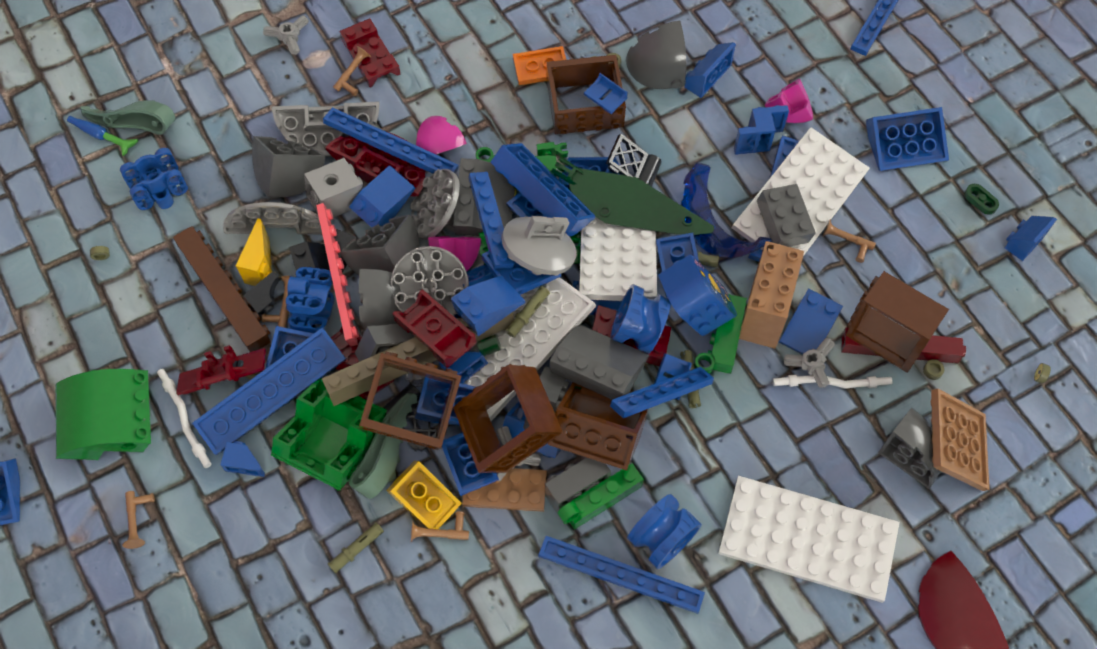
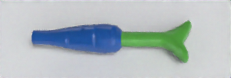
[67,116,138,156]

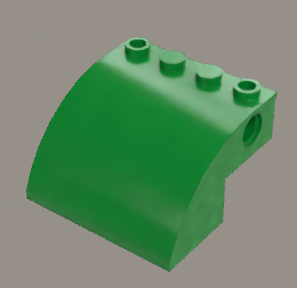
[55,369,151,460]
[271,378,387,491]

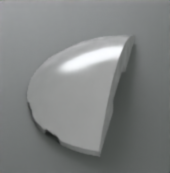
[272,102,380,157]
[223,202,322,235]

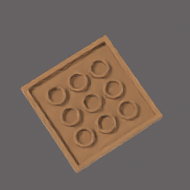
[930,389,990,491]

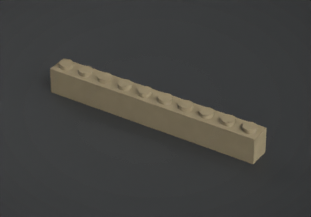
[322,312,514,406]

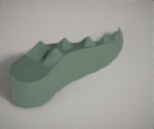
[80,100,175,135]
[349,393,417,499]

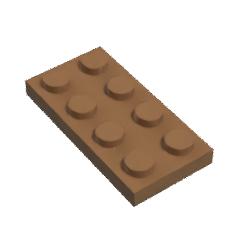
[462,468,547,512]

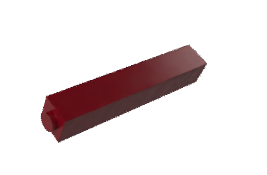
[841,327,966,364]

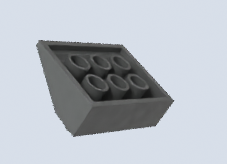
[453,158,515,236]
[550,325,649,400]

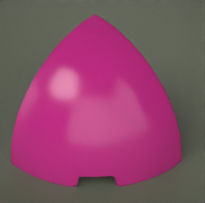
[765,78,813,123]
[416,116,467,154]
[428,236,481,272]

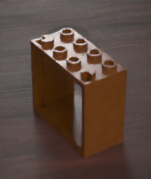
[546,55,626,135]
[846,271,949,373]
[359,351,461,450]
[453,364,563,473]
[548,382,649,470]

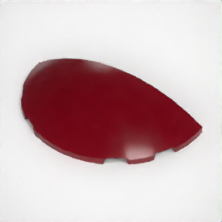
[325,132,426,197]
[918,551,1009,649]

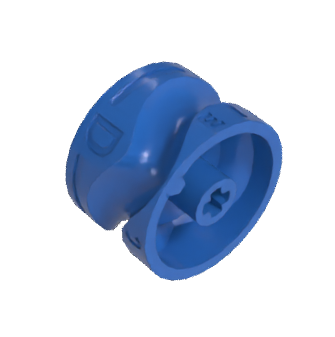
[610,284,671,354]
[627,494,702,569]

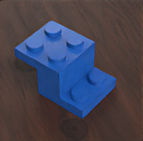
[734,105,789,155]

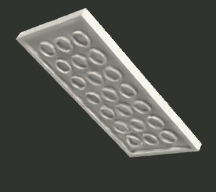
[731,127,870,256]
[440,277,596,421]
[718,476,900,603]

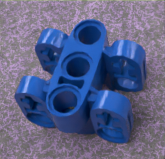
[120,148,188,210]
[286,267,335,334]

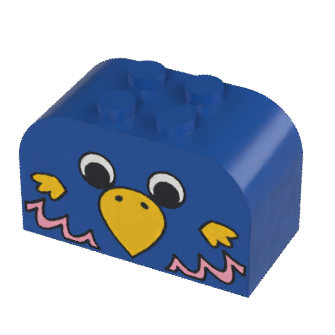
[658,254,737,336]

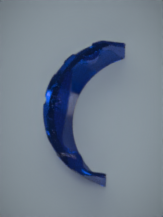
[681,162,773,258]

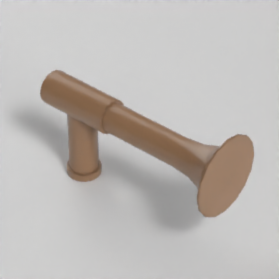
[333,46,371,96]
[822,219,876,263]
[262,276,290,328]
[122,491,155,549]
[411,512,469,542]

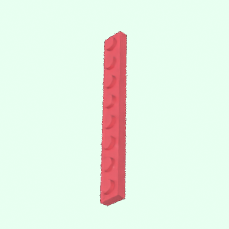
[316,203,359,347]

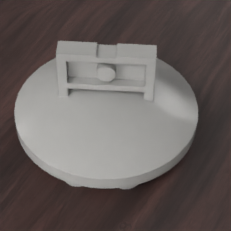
[410,169,460,240]
[501,216,576,276]
[391,246,469,316]

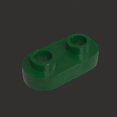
[964,183,999,215]

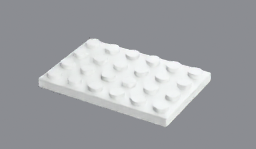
[579,217,657,301]

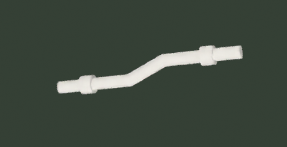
[157,369,212,468]
[773,375,892,388]

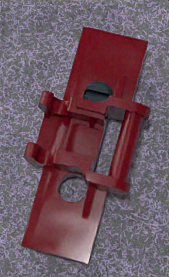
[176,345,266,395]

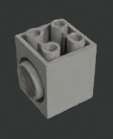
[304,158,363,218]

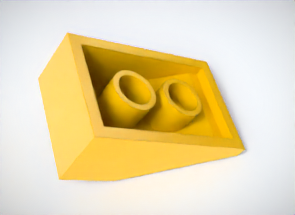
[236,218,272,286]
[386,461,462,529]

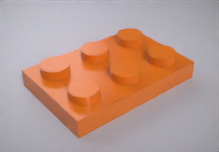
[513,46,566,85]

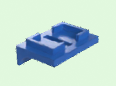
[584,73,628,114]
[654,353,692,400]

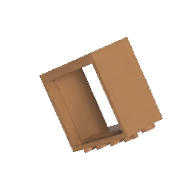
[739,241,804,349]

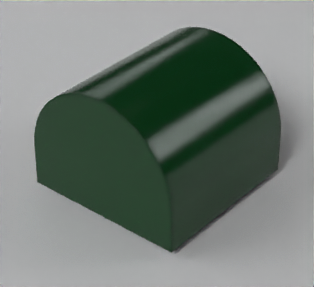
[477,334,502,357]

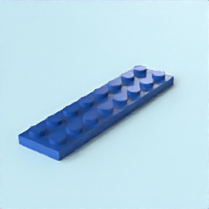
[192,327,347,455]

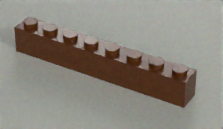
[173,226,271,352]

